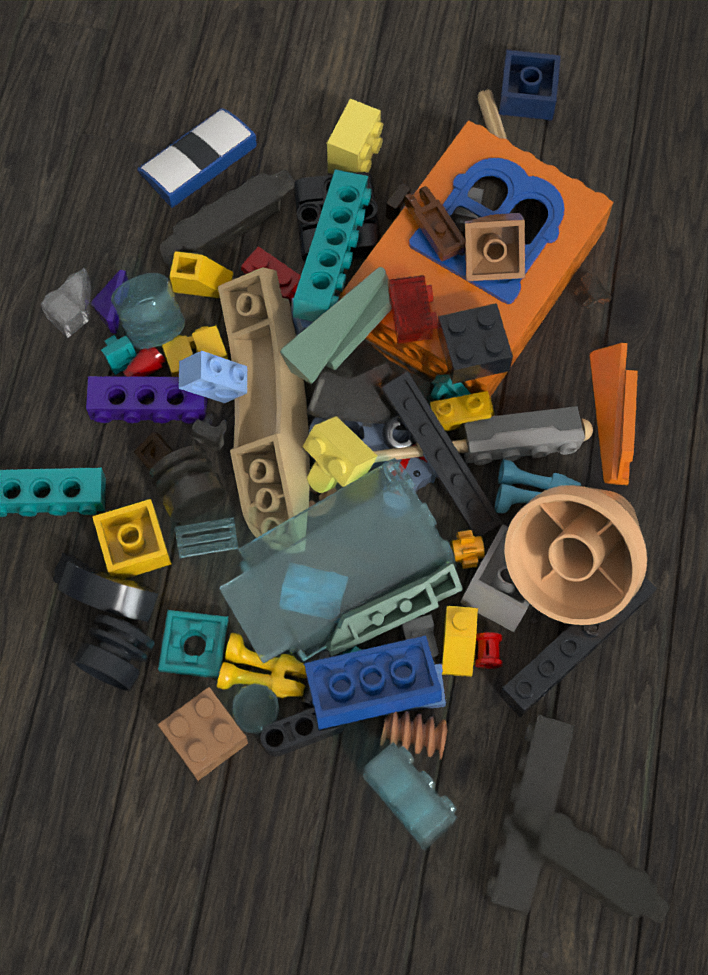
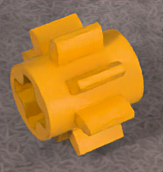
[450,530,485,569]

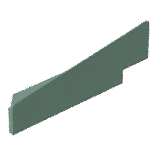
[280,267,392,384]

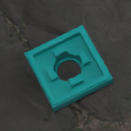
[158,610,229,678]

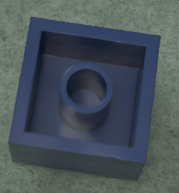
[499,50,561,120]

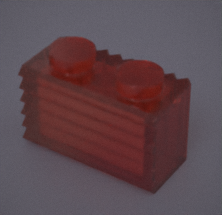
[389,275,438,344]

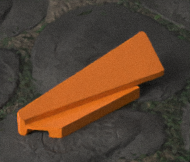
[590,343,638,486]

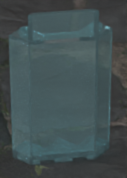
[219,458,457,664]

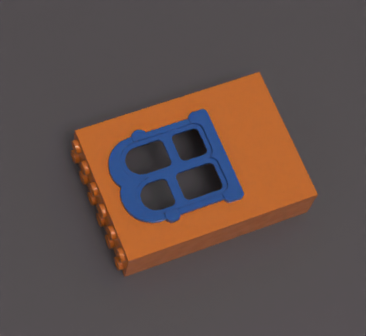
[339,120,613,397]

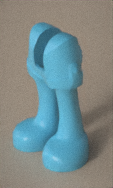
[495,460,581,514]

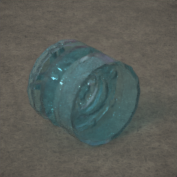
[111,273,185,348]

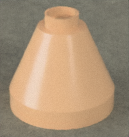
[505,485,647,625]

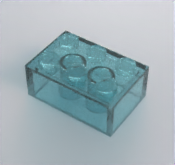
[363,742,457,851]

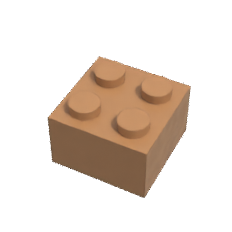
[158,687,248,781]

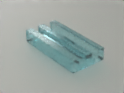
[175,517,239,558]

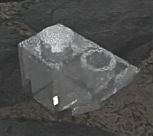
[40,268,92,338]

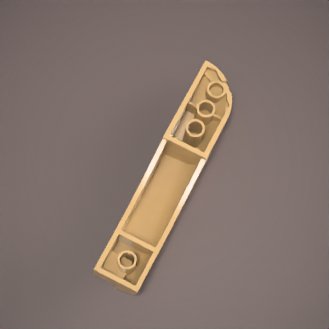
[218,267,310,553]

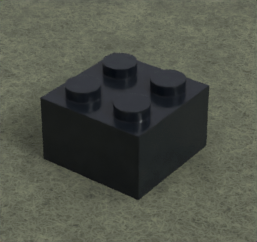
[437,303,513,384]

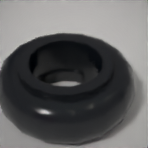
[382,415,415,449]

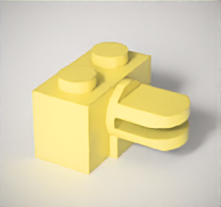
[302,416,377,493]

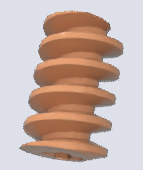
[380,711,448,759]

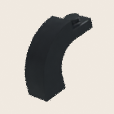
[52,553,159,622]

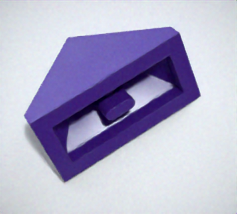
[90,270,129,334]

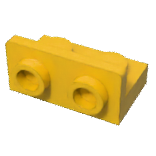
[430,391,495,431]

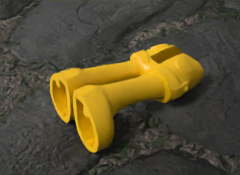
[217,632,307,698]

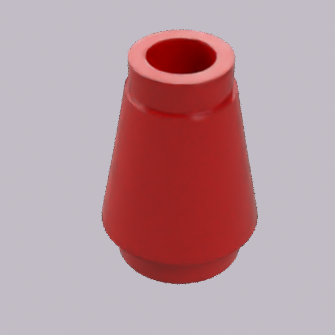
[123,343,166,377]

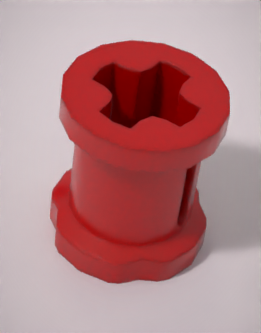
[475,632,503,669]

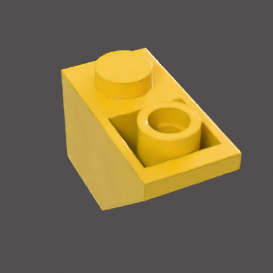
[169,251,234,299]

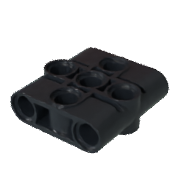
[293,172,381,262]

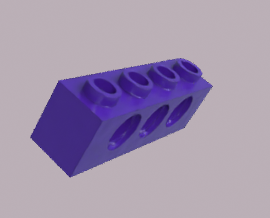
[86,376,207,424]

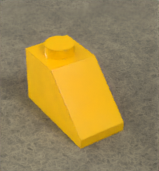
[442,606,478,677]

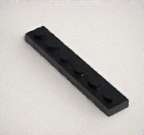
[380,371,502,537]

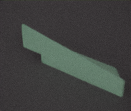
[325,562,463,657]

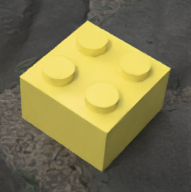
[327,99,383,174]

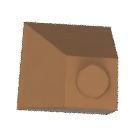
[465,213,525,281]

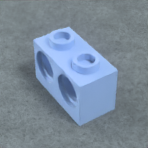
[179,351,247,403]

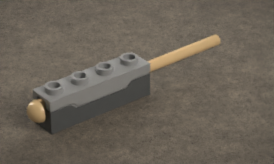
[373,406,593,465]

